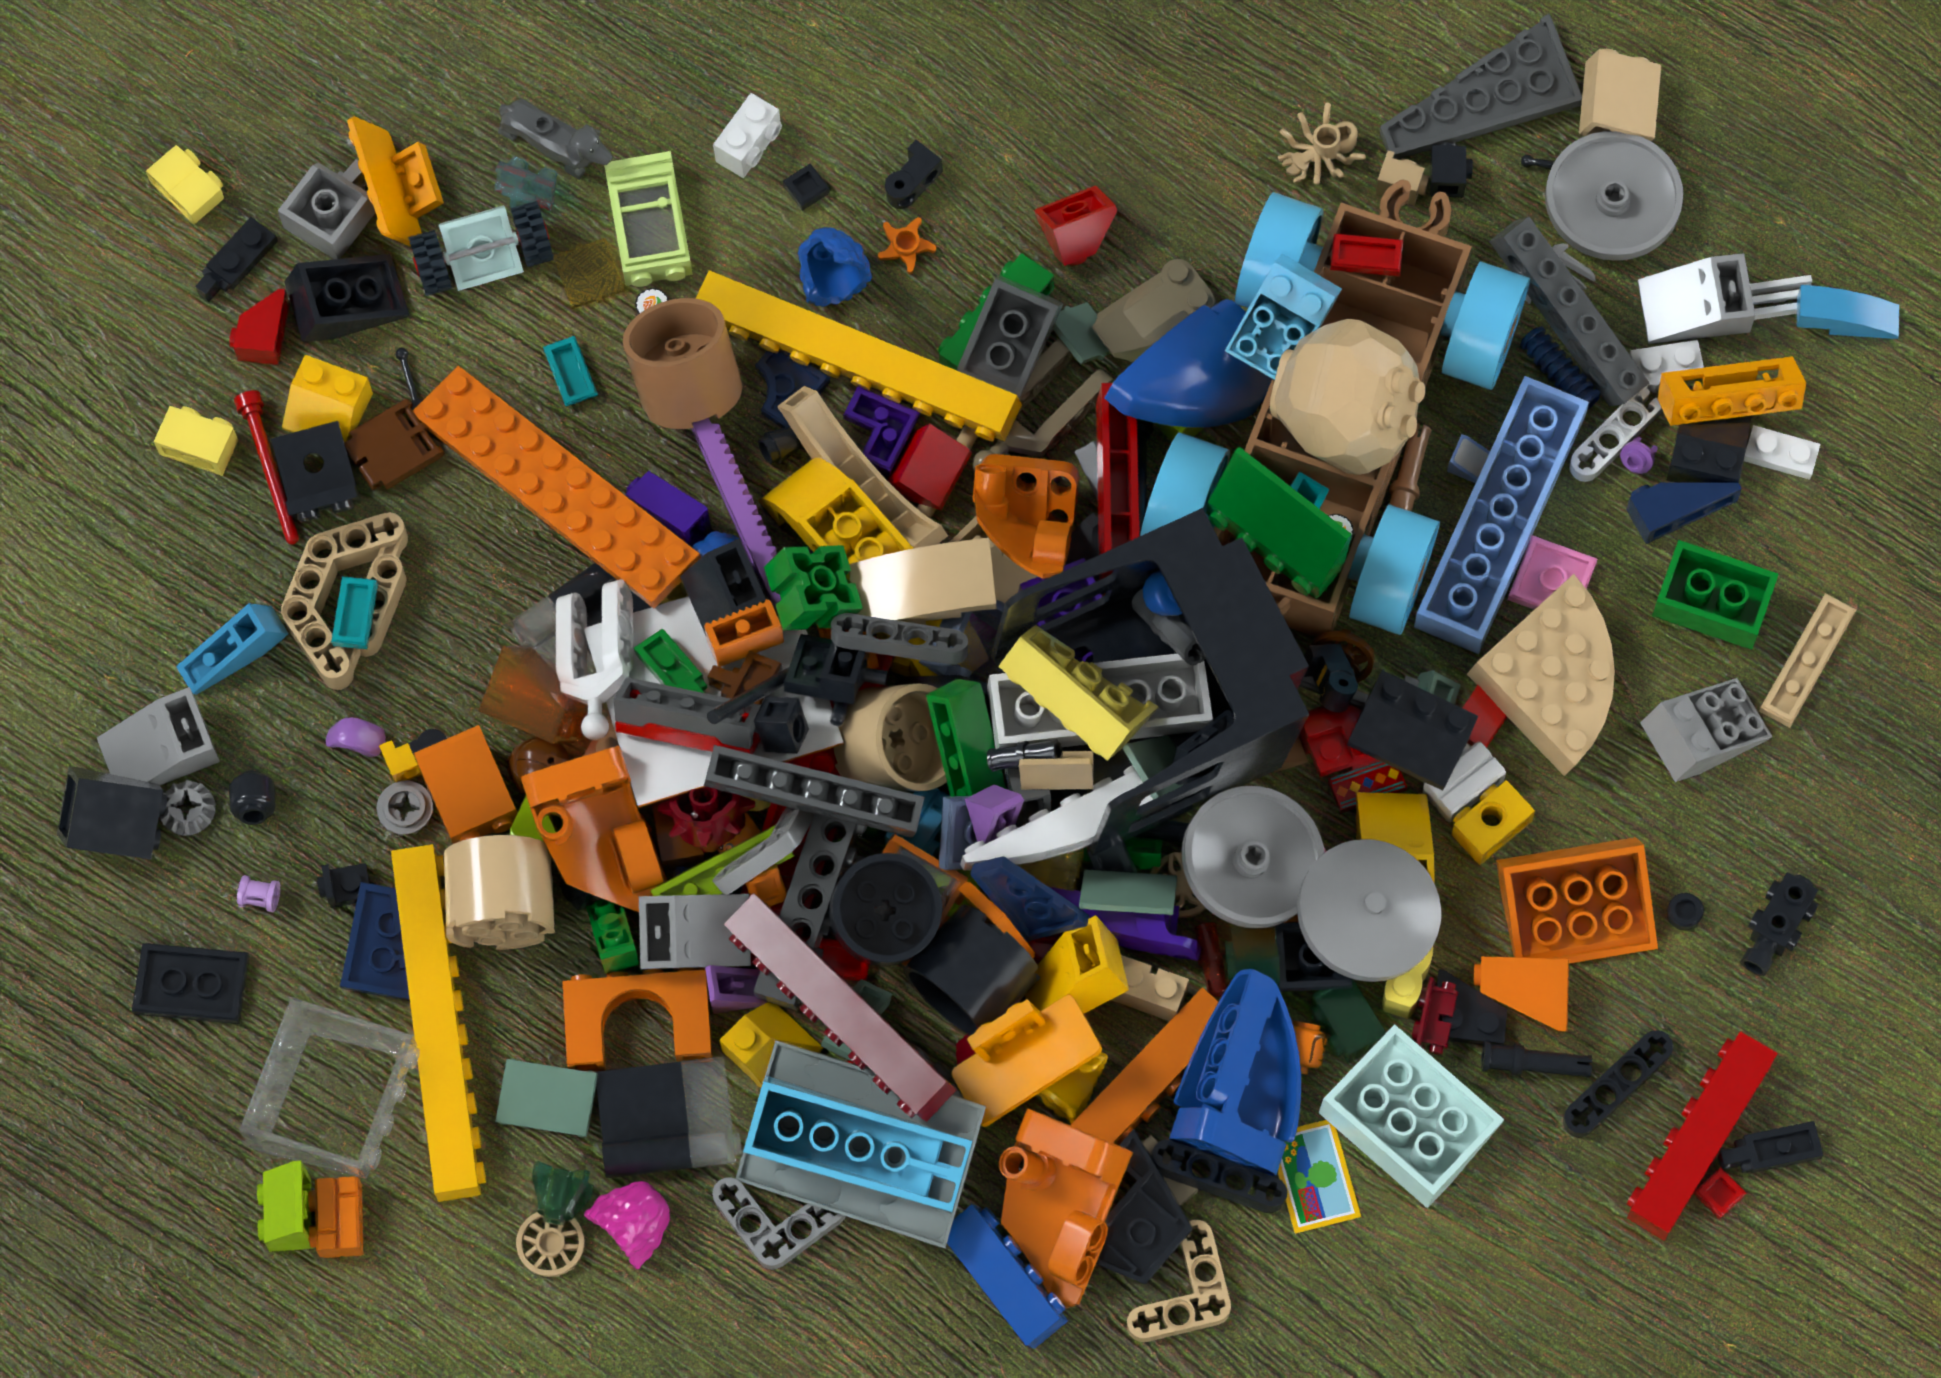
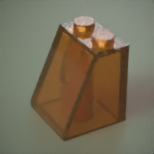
[478,645,588,744]

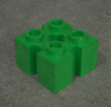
[764,545,863,630]

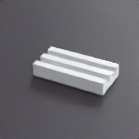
[1750,275,1812,320]

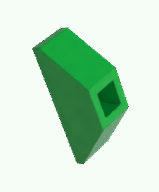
[586,899,639,974]

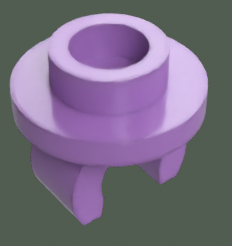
[1620,436,1658,474]

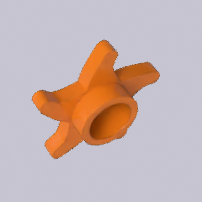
[878,217,936,275]

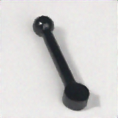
[395,348,422,410]

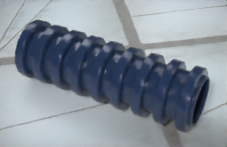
[1520,326,1601,410]

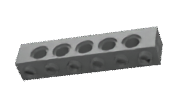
[1489,216,1650,407]
[704,745,925,838]
[753,814,867,1011]

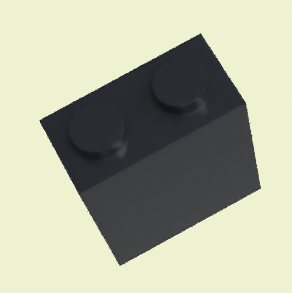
[57,766,167,859]

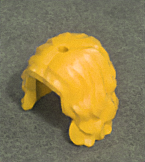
[1038,1052,1108,1124]

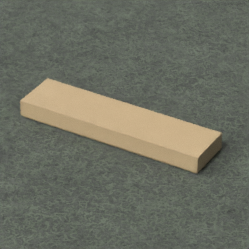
[1759,593,1856,728]

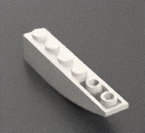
[960,765,1172,870]

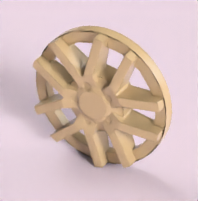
[516,1209,585,1277]

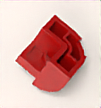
[1298,704,1379,777]

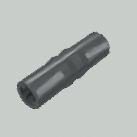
[1132,589,1205,665]

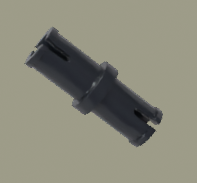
[987,739,1063,772]

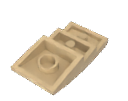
[849,538,997,632]

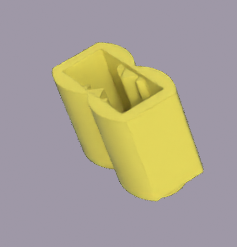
[146,145,224,225]
[1382,946,1433,1019]

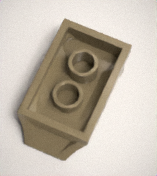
[1092,259,1217,363]

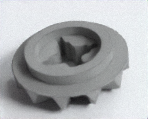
[160,780,216,836]
[376,781,434,837]

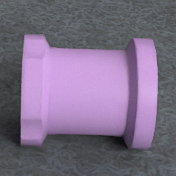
[237,875,280,912]

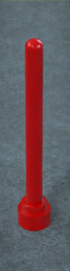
[234,390,299,545]

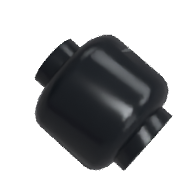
[229,770,276,825]

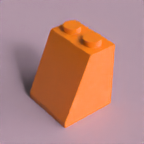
[414,725,517,844]

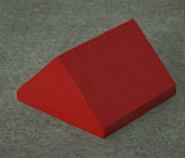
[887,424,972,510]

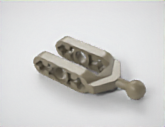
[972,338,1115,471]

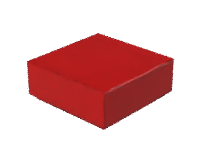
[1694,1167,1747,1220]

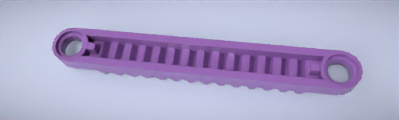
[691,418,781,616]

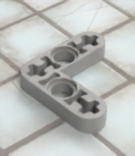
[713,807,814,895]
[712,1177,846,1270]

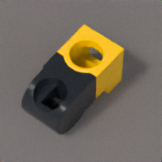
[379,729,447,782]

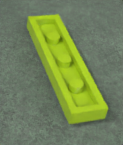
[651,825,794,896]

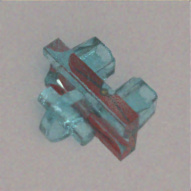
[494,156,557,211]

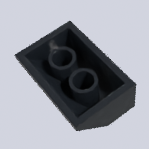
[1346,670,1478,791]

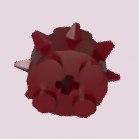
[658,787,756,852]

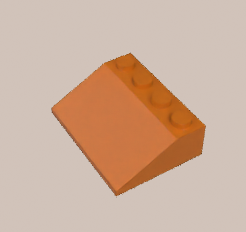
[1496,837,1658,963]

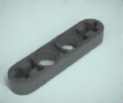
[831,613,968,665]

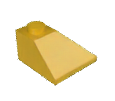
[719,1002,823,1088]

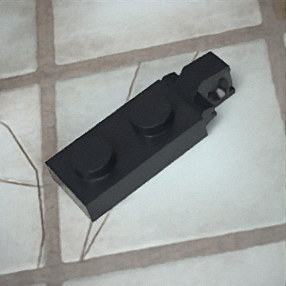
[195,217,278,302]
[1717,1121,1824,1173]

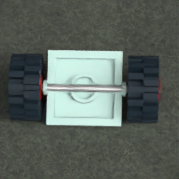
[408,201,554,296]

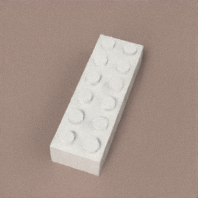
[987,654,1213,749]

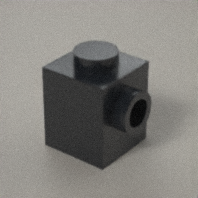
[1430,142,1473,198]

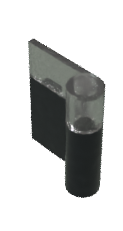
[511,563,651,702]
[595,1056,742,1178]

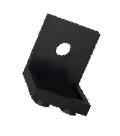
[271,421,360,523]

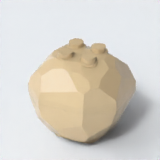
[1270,319,1425,475]

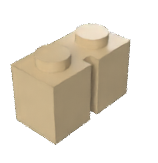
[1111,955,1189,1021]

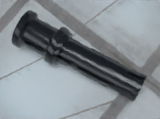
[1481,1040,1592,1078]

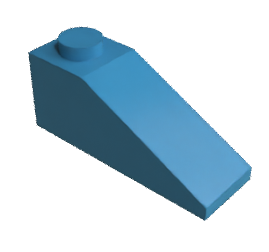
[176,603,289,695]

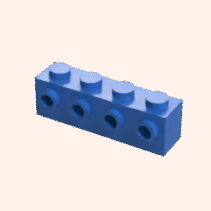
[947,1204,1068,1349]

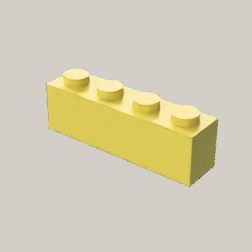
[998,625,1159,761]

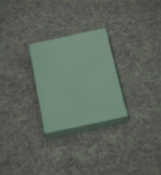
[1122,735,1197,799]
[1079,870,1177,915]
[495,1058,598,1138]

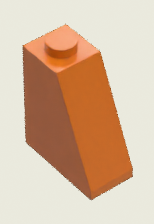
[1474,956,1569,1032]

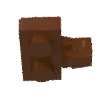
[707,651,783,705]

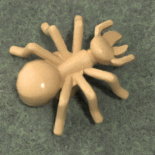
[1278,103,1366,185]

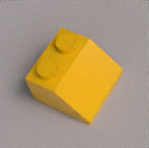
[282,355,373,443]

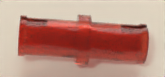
[1194,922,1228,997]

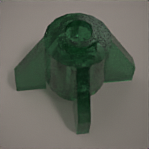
[532,1161,594,1225]

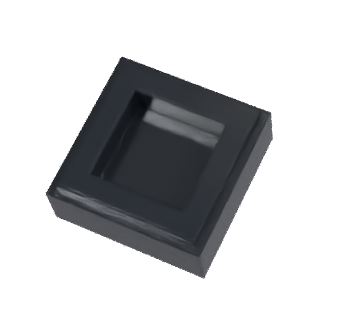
[783,163,830,211]

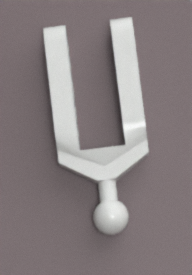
[556,579,633,740]

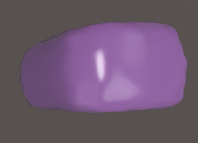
[326,717,386,757]

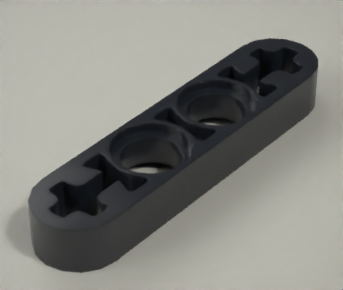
[1563,1030,1673,1138]
[1151,1140,1287,1213]

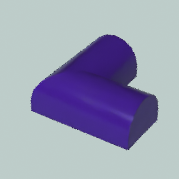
[843,386,920,477]

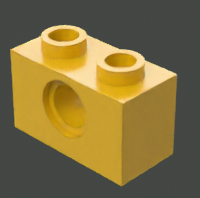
[1451,780,1535,865]

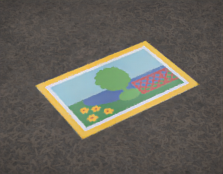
[1278,1120,1361,1234]

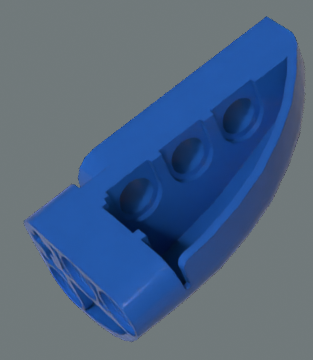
[1104,299,1272,427]
[1169,969,1301,1176]

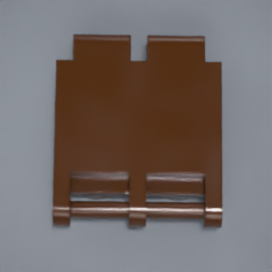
[345,399,445,490]

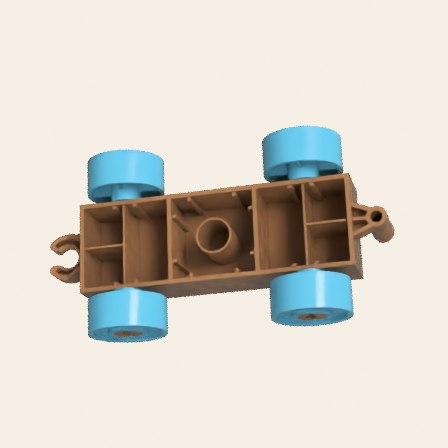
[1140,179,1530,637]

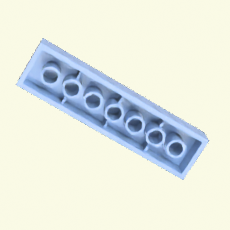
[1414,376,1589,654]

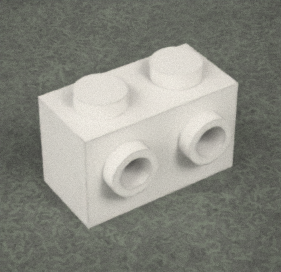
[713,93,782,178]

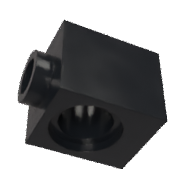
[754,696,809,754]

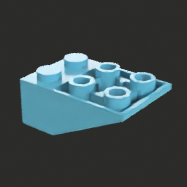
[1225,254,1342,380]

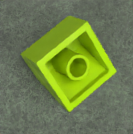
[257,1160,313,1252]

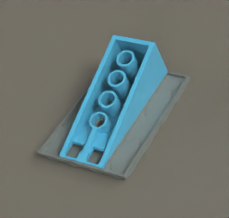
[735,1040,986,1248]

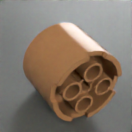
[623,298,743,429]

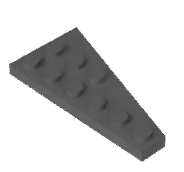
[1380,13,1582,159]

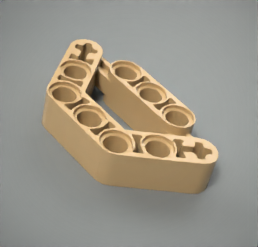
[281,512,408,690]

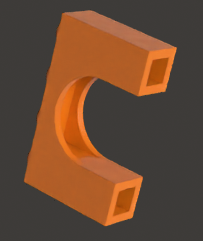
[563,967,713,1072]

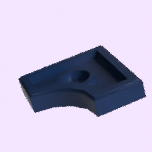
[755,349,830,428]

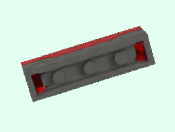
[614,677,761,754]

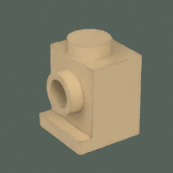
[1376,150,1430,206]

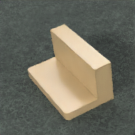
[1019,751,1094,790]

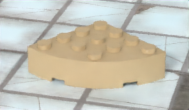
[1467,574,1615,776]

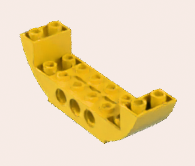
[758,457,988,676]

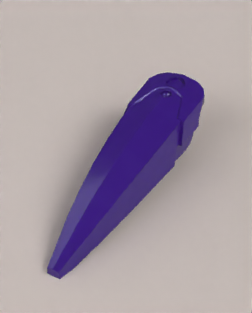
[1046,885,1201,960]

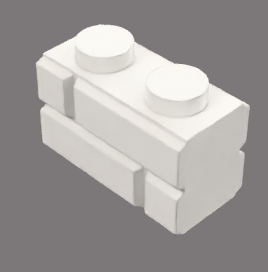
[1423,741,1506,823]

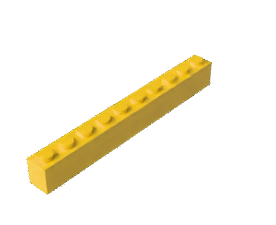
[695,270,1022,442]
[391,844,486,1202]

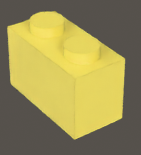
[154,406,238,476]

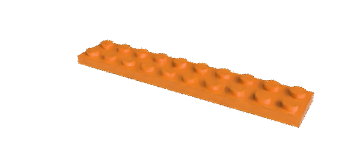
[413,365,701,609]

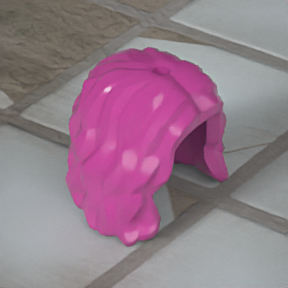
[584,1181,670,1269]

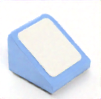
[1447,434,1490,483]

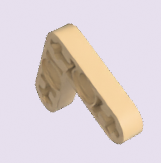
[1127,1220,1231,1342]

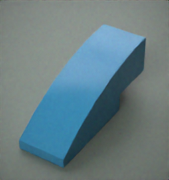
[1796,285,1899,339]

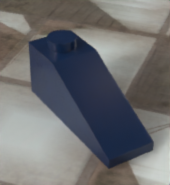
[1626,482,1742,544]

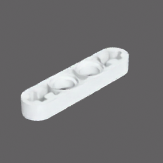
[1569,378,1663,482]

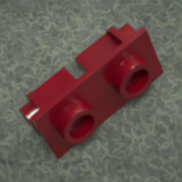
[1412,977,1459,1055]

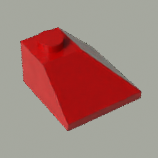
[1034,185,1117,266]

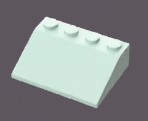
[1319,1024,1504,1209]

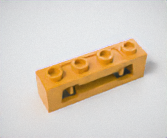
[1657,356,1807,426]

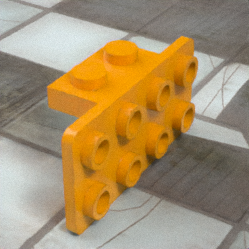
[347,116,444,247]
[952,995,1102,1127]

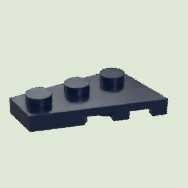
[971,856,1089,942]
[340,882,410,1001]

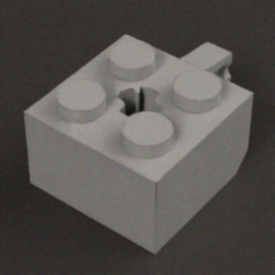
[278,159,376,259]

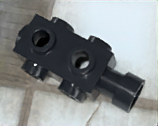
[1740,872,1819,976]

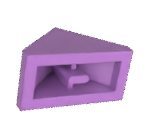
[965,785,1024,844]
[705,965,767,1014]

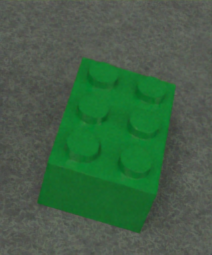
[1652,540,1779,650]

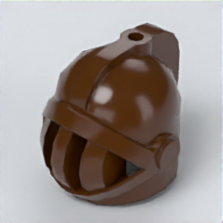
[507,736,572,795]

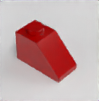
[229,289,290,365]

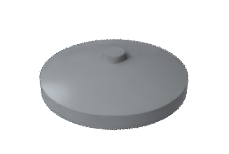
[1545,131,1683,261]
[1182,786,1325,928]
[1297,839,1441,982]

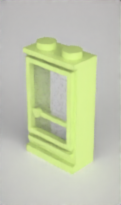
[604,151,693,287]

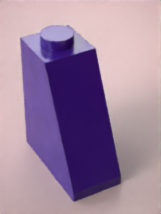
[625,471,712,547]

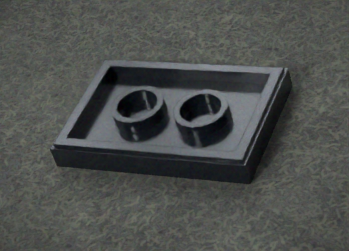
[132,943,250,1024]

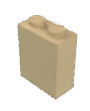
[1579,49,1661,141]

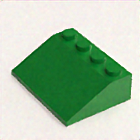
[1206,447,1352,599]

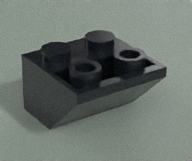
[680,538,767,636]

